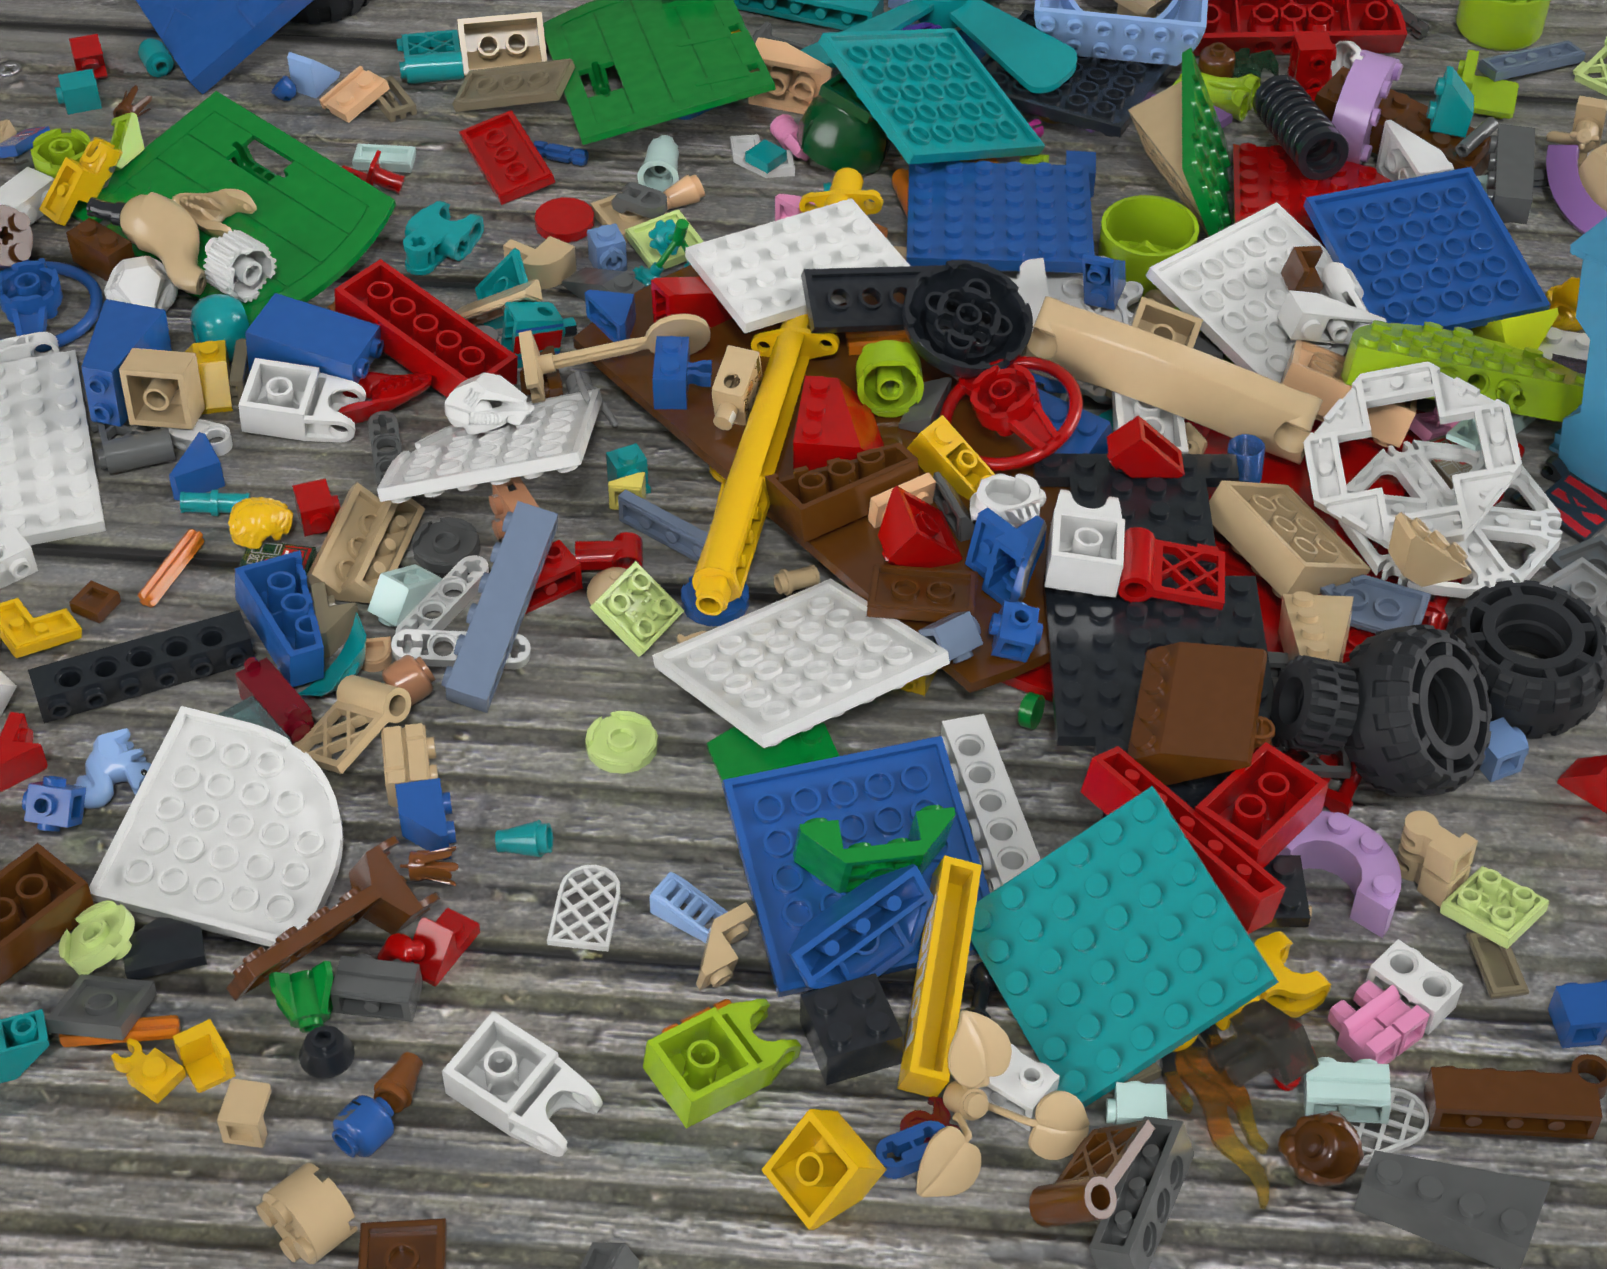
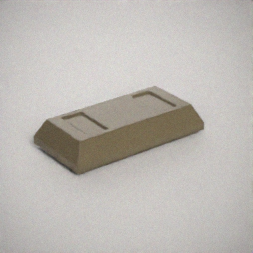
[1466,932,1529,1000]

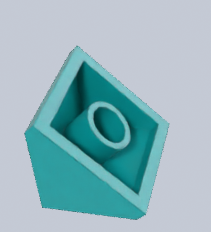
[475,248,528,329]

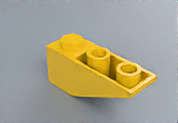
[907,415,995,500]

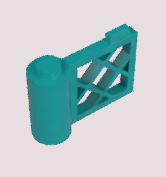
[396,29,464,84]

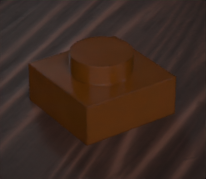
[69,580,121,624]

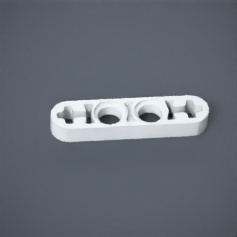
[395,555,489,653]
[391,629,531,670]

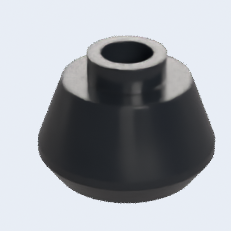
[299,1025,355,1079]

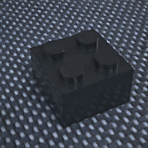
[800,973,904,1086]

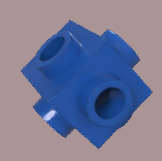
[988,601,1043,663]
[22,776,86,831]

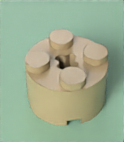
[256,1163,357,1264]

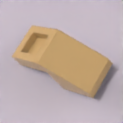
[696,902,755,990]

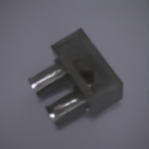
[1205,998,1319,1088]

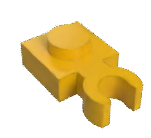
[111,1038,187,1104]

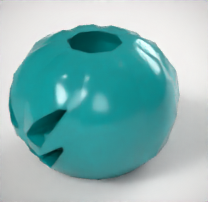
[190,294,250,362]

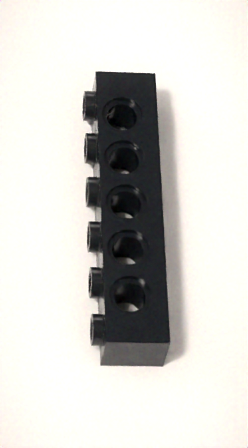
[28,610,254,724]

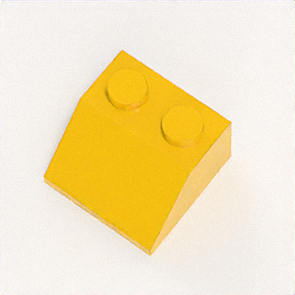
[761,1109,887,1230]

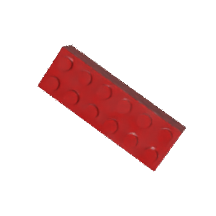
[334,259,518,398]

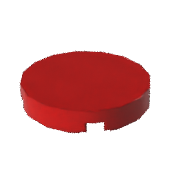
[534,197,595,243]

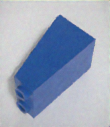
[245,293,384,383]
[81,299,172,427]

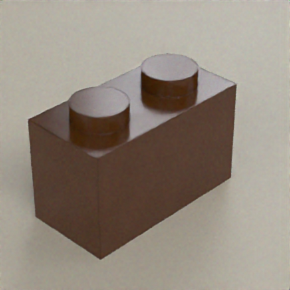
[66,217,135,282]

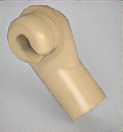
[1185,422,1207,454]

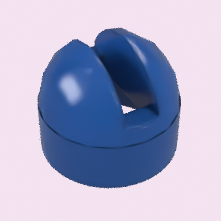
[271,75,297,101]

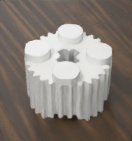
[203,230,277,303]

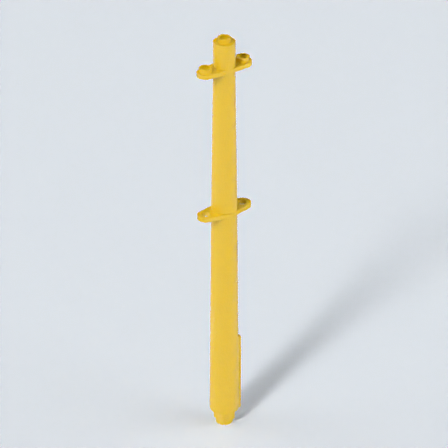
[692,168,883,616]

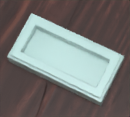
[352,144,416,173]

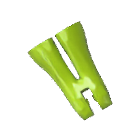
[1172,72,1261,122]

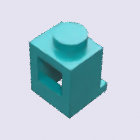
[606,443,651,494]

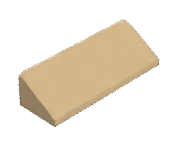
[455,279,543,326]

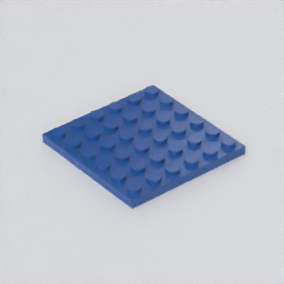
[906,161,1095,273]
[1303,167,1551,331]
[722,736,990,998]

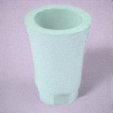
[637,135,679,192]

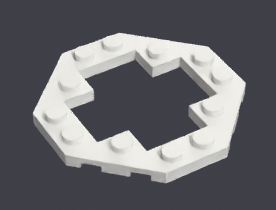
[1303,361,1522,549]

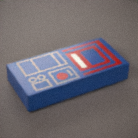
[0,126,50,158]

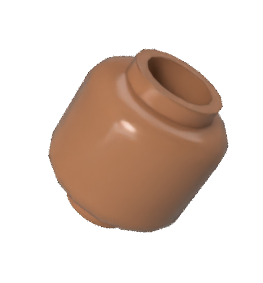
[382,655,436,707]

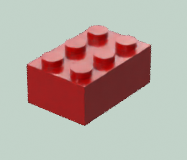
[1195,742,1329,868]

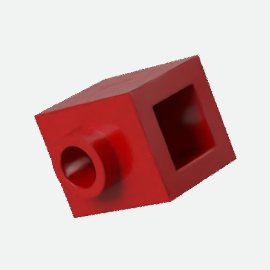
[292,478,341,537]

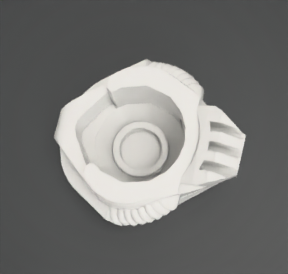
[104,256,178,311]
[445,372,535,434]
[970,474,1047,528]

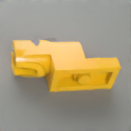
[39,137,123,226]

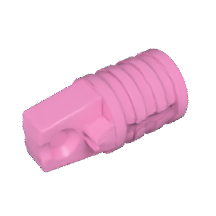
[770,114,809,161]

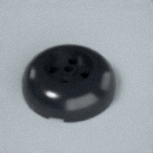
[902,260,1033,378]

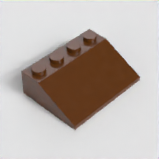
[1128,642,1267,786]

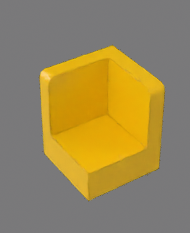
[172,1019,236,1093]

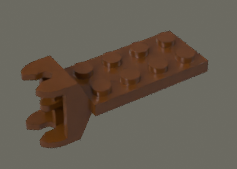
[226,836,440,1001]

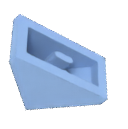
[287,52,340,98]

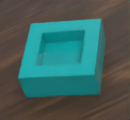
[745,139,787,174]

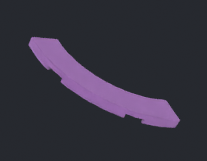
[1546,145,1607,235]

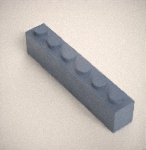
[442,501,558,713]

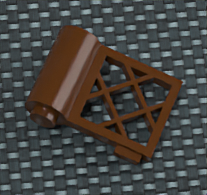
[1029,1119,1155,1228]

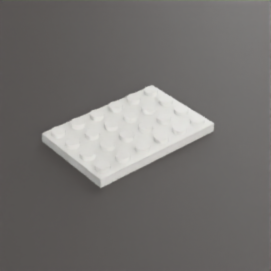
[685,198,910,333]

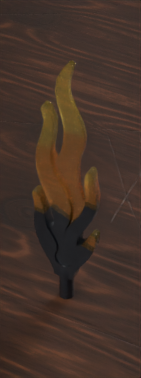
[1160,1024,1269,1209]

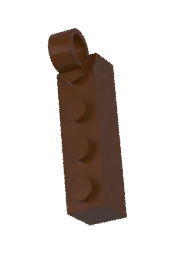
[1424,1054,1607,1139]

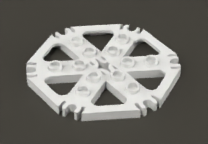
[1339,440,1562,599]

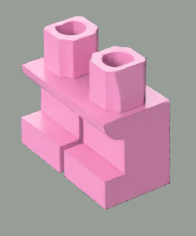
[1327,980,1429,1064]

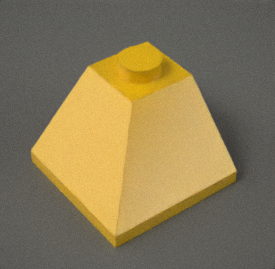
[185,340,233,415]

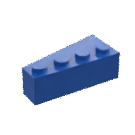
[234,550,324,687]

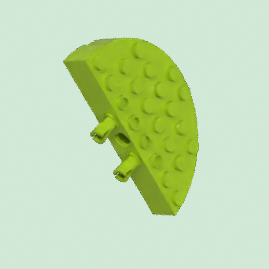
[1341,320,1586,422]

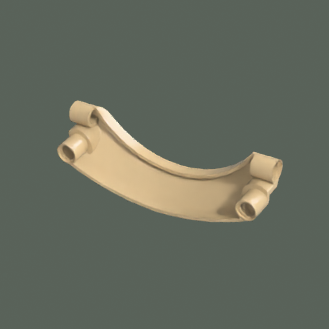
[1024,296,1323,465]

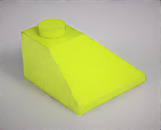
[1472,308,1559,350]

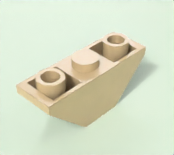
[1388,512,1472,587]

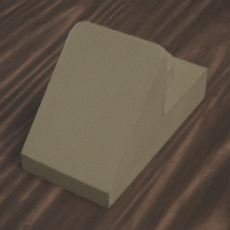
[311,582,360,658]

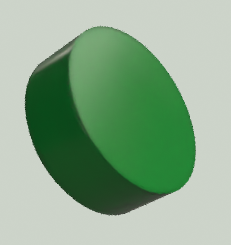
[1018,692,1045,730]

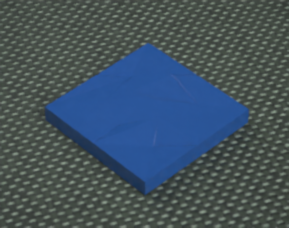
[136,0,313,95]

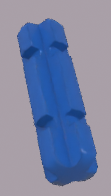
[533,141,589,166]

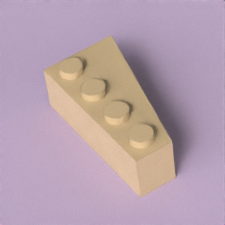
[1278,591,1354,662]

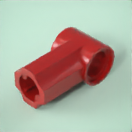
[575,532,643,570]

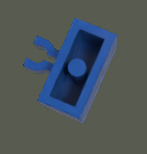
[652,336,712,410]

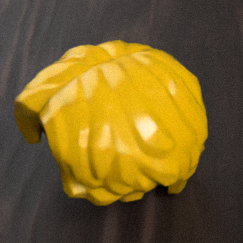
[1545,277,1583,332]
[227,497,293,549]

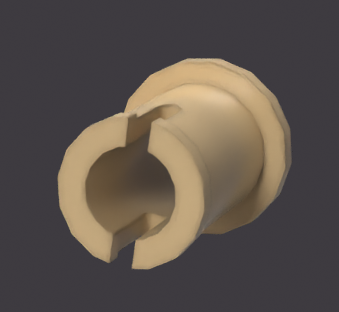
[774,564,820,596]

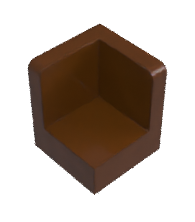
[1281,246,1324,294]

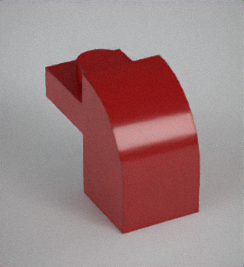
[69,34,108,80]

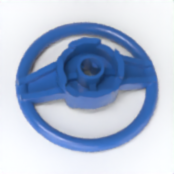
[0,258,103,353]

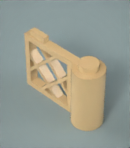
[293,675,411,774]

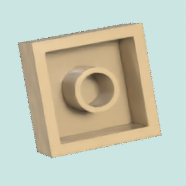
[119,348,205,430]

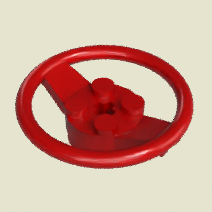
[939,356,1083,471]

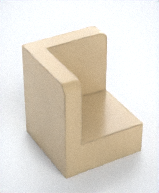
[217,1078,271,1148]

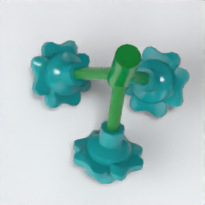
[633,219,691,286]

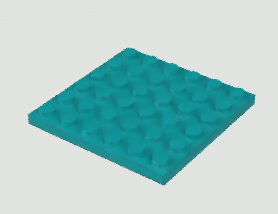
[818,28,1045,164]
[971,786,1279,1108]

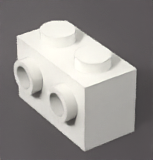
[979,1044,1060,1132]

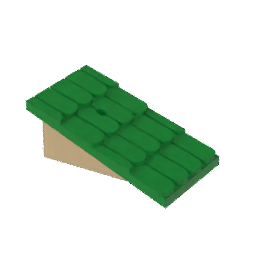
[1128,48,1232,237]

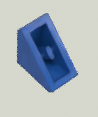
[585,290,636,342]
[169,432,225,501]

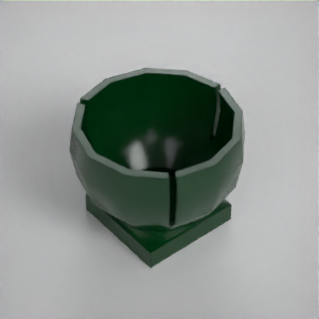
[797,73,891,175]

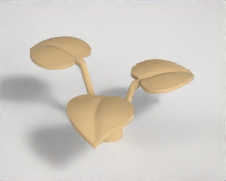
[917,1010,1090,1197]

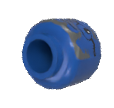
[332,1095,394,1157]

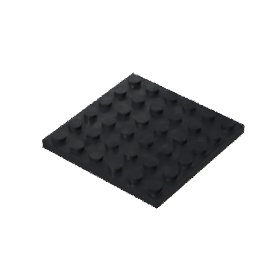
[980,10,1174,138]

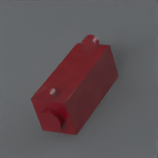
[235,657,314,745]

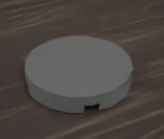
[412,517,481,573]

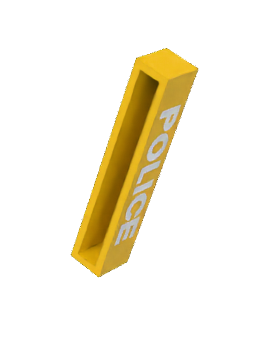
[897,855,982,1097]

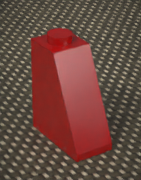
[651,276,732,328]

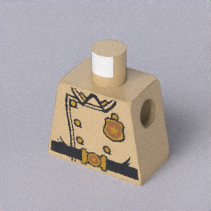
[712,345,763,430]

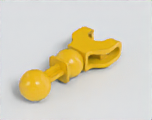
[1172,931,1332,1052]

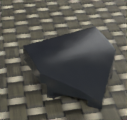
[123,917,207,980]

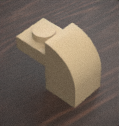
[503,236,577,289]

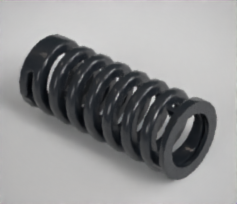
[1253,75,1349,180]

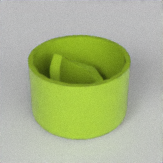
[1456,0,1551,51]
[1097,195,1199,302]

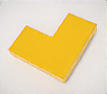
[0,598,82,659]

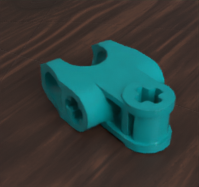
[403,201,484,275]

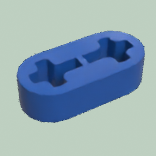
[875,1121,945,1179]

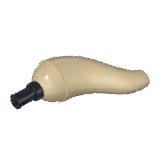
[86,192,207,295]

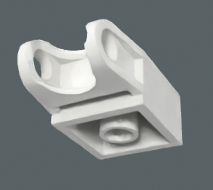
[238,358,367,443]
[1045,489,1125,598]
[442,1011,603,1157]

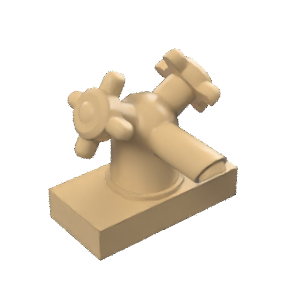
[1546,96,1607,167]

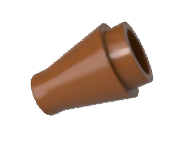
[374,1052,423,1113]

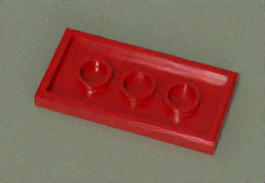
[459,110,556,205]

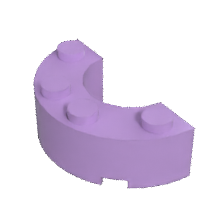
[1332,50,1403,165]
[1278,811,1402,938]

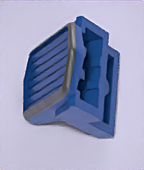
[965,507,1047,605]

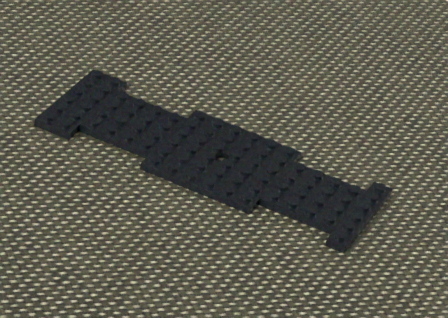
[1032,453,1311,927]

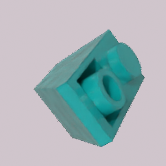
[1426,66,1474,137]
[0,1009,50,1083]

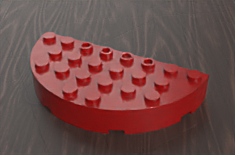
[1193,0,1407,56]

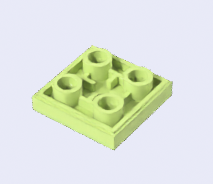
[590,561,684,657]
[1440,866,1549,949]

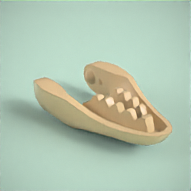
[172,189,257,238]

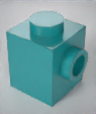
[55,69,102,115]

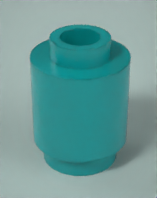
[138,38,174,77]

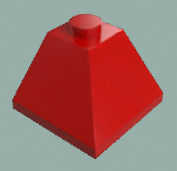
[878,486,963,568]

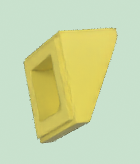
[608,472,646,510]

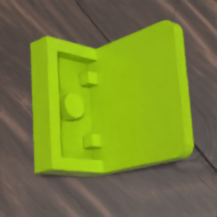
[1457,49,1519,119]

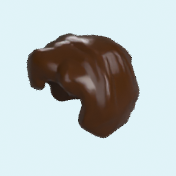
[1278,1111,1364,1187]

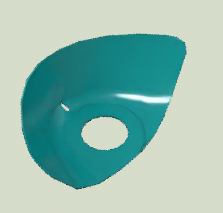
[298,612,367,696]

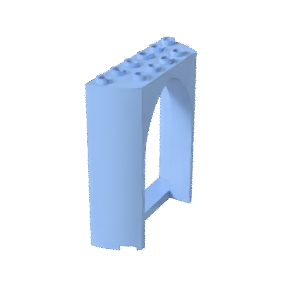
[1034,0,1208,66]

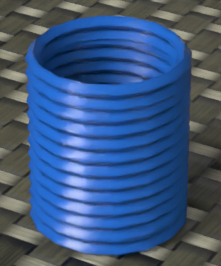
[1227,434,1265,483]

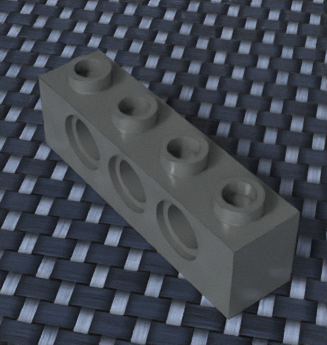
[1089,1116,1194,1269]

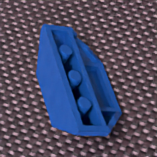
[788,864,934,989]

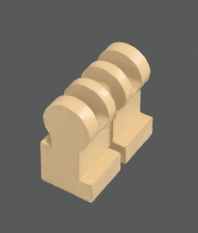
[1396,810,1478,908]

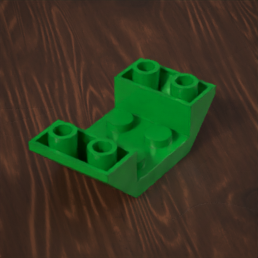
[793,805,956,893]

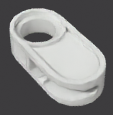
[0,332,59,363]
[168,419,233,456]

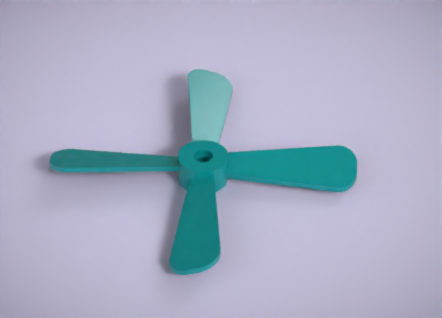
[801,0,1077,94]

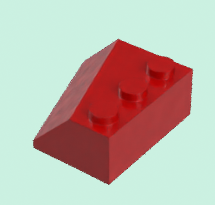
[793,375,884,470]

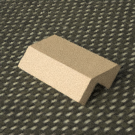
[307,482,425,603]

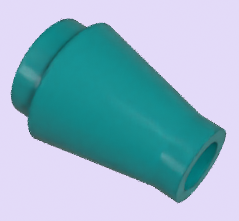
[495,820,553,858]

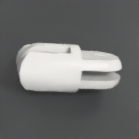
[1322,262,1369,312]

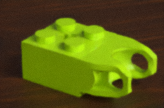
[643,999,801,1129]

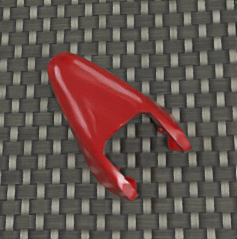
[338,372,432,424]

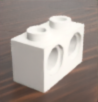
[1366,939,1463,1035]

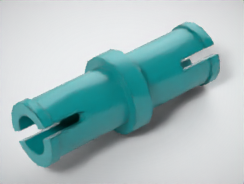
[180,490,251,516]

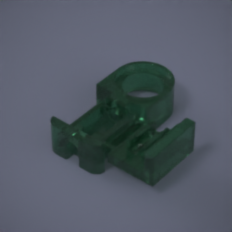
[1232,48,1279,85]

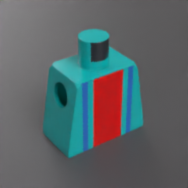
[501,302,577,369]

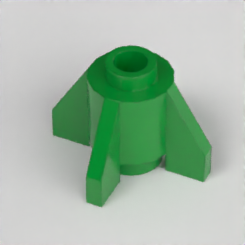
[269,961,334,1033]

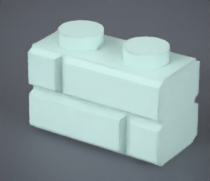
[1304,1057,1391,1124]

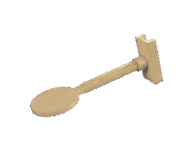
[518,314,710,404]

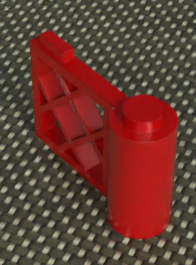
[1118,527,1225,610]

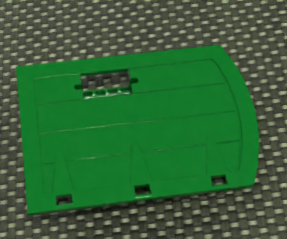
[543,0,776,145]
[71,91,396,326]

